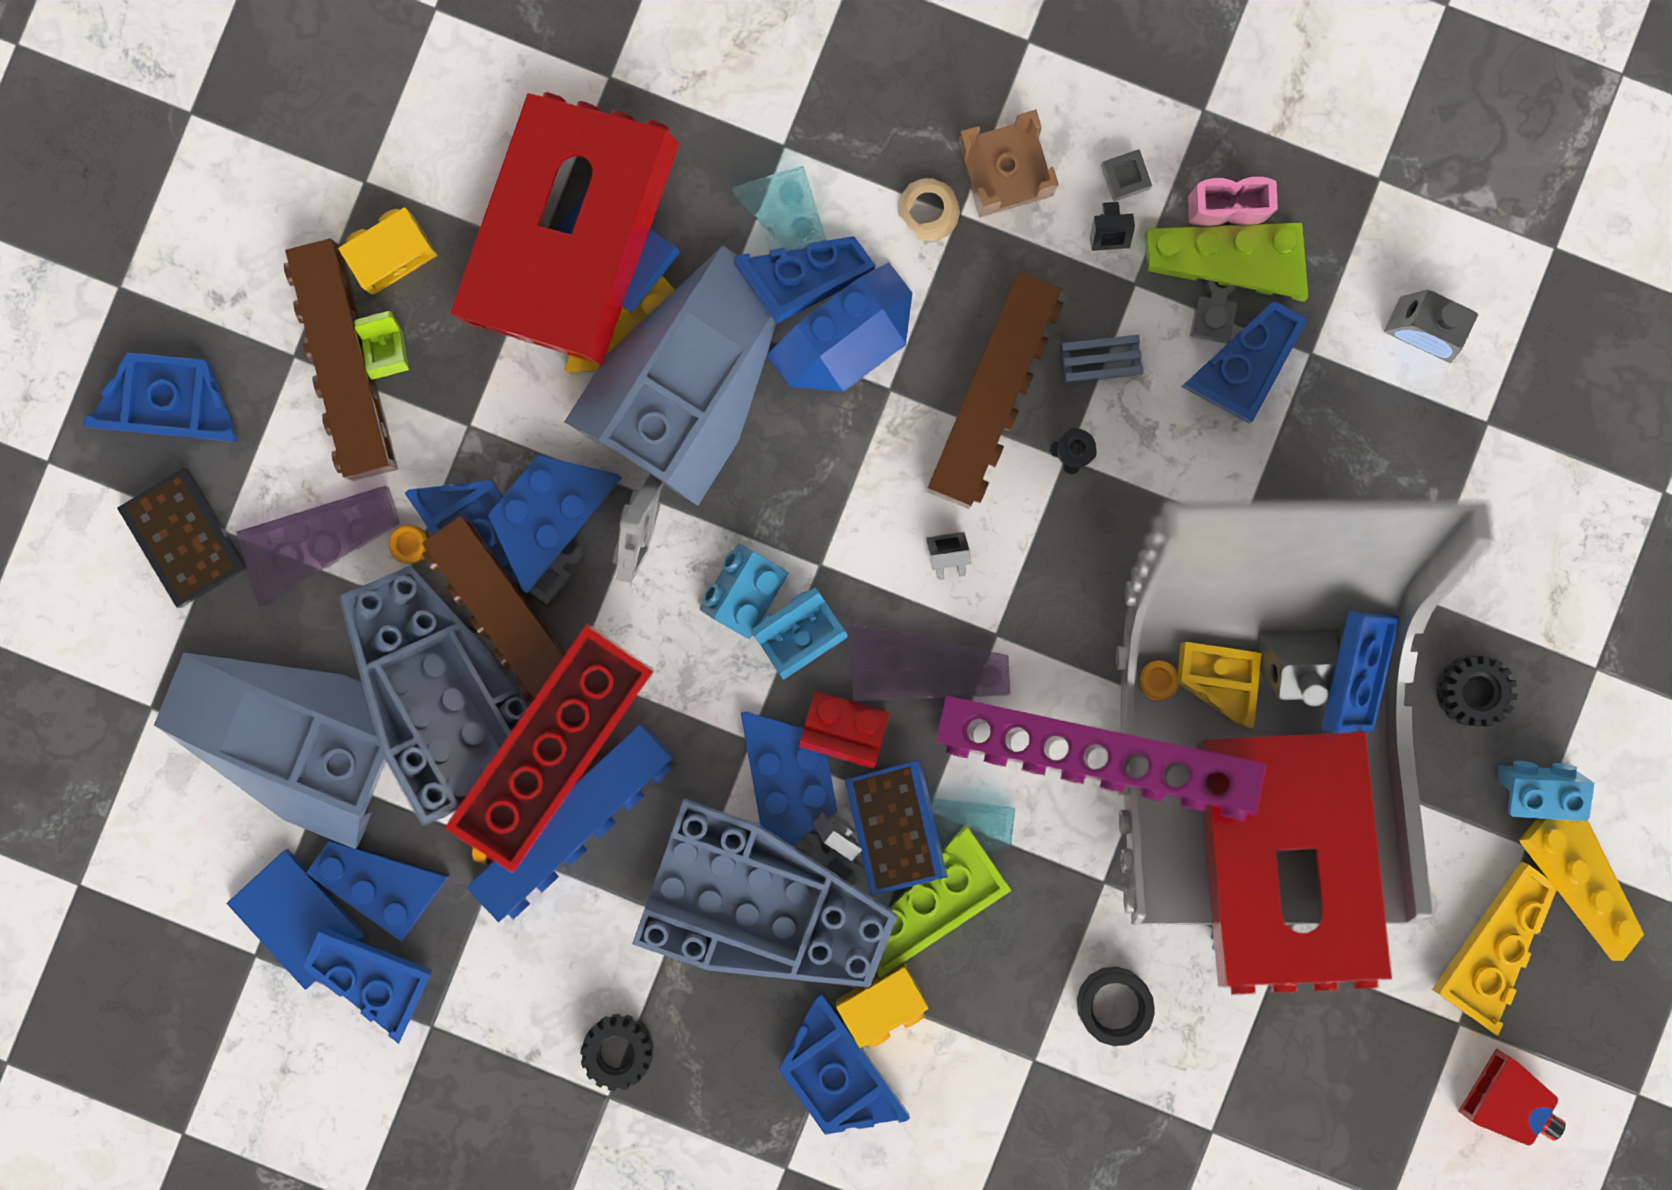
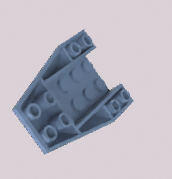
[564,245,777,506]
[339,566,530,826]
[154,653,386,849]
[632,798,897,987]

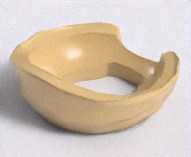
[898,178,960,241]

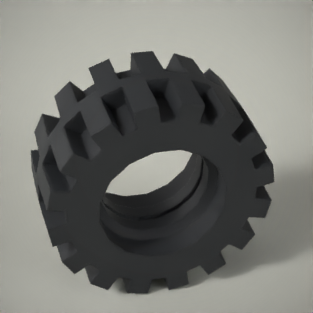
[580,1014,654,1091]

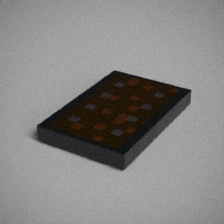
[117,468,248,608]

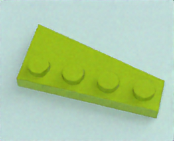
[1145,223,1308,302]
[876,824,1011,977]

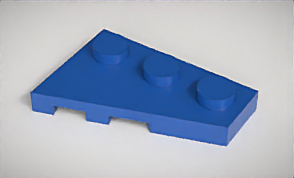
[734,236,876,324]
[1181,301,1308,423]
[306,840,450,941]
[303,926,432,1044]

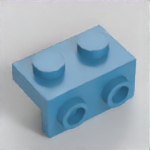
[700,544,789,640]
[751,588,849,680]
[1496,761,1595,821]

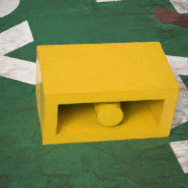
[338,207,438,296]
[836,962,929,1049]

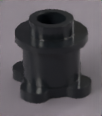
[1050,428,1097,475]

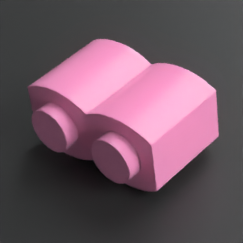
[1188,176,1278,227]

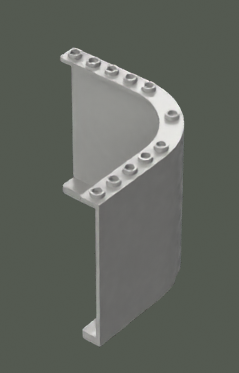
[1116,501,1494,925]

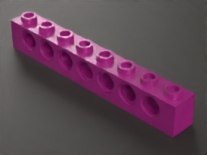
[936,695,1266,821]

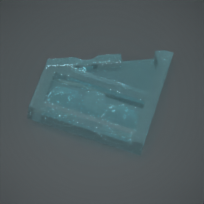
[732,165,826,251]

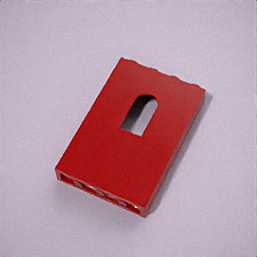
[450,92,680,365]
[1197,732,1392,995]

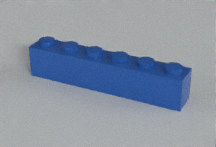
[466,723,676,923]

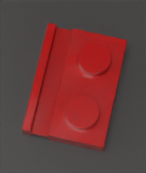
[799,691,890,769]

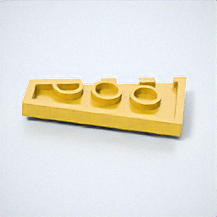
[1518,818,1644,961]
[1432,861,1556,1036]

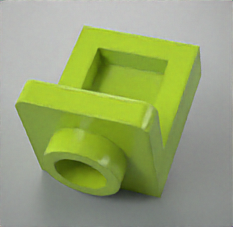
[354,311,409,380]

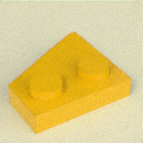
[1177,642,1262,730]

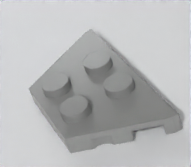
[613,474,664,583]

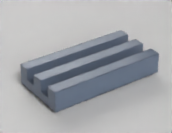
[1060,335,1144,384]

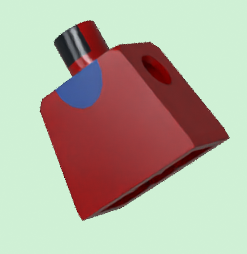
[1458,1048,1566,1146]

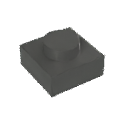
[1101,149,1152,202]
[812,812,862,861]

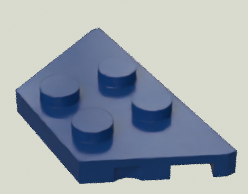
[83,352,238,443]
[487,455,622,594]
[404,480,517,581]
[741,711,838,846]
[779,991,910,1135]

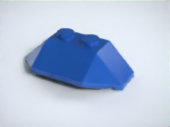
[766,262,913,392]

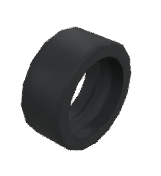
[1077,966,1155,1047]

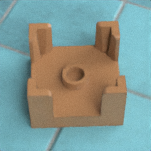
[958,109,1059,218]

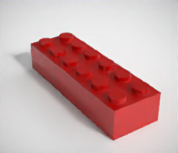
[445,623,654,873]

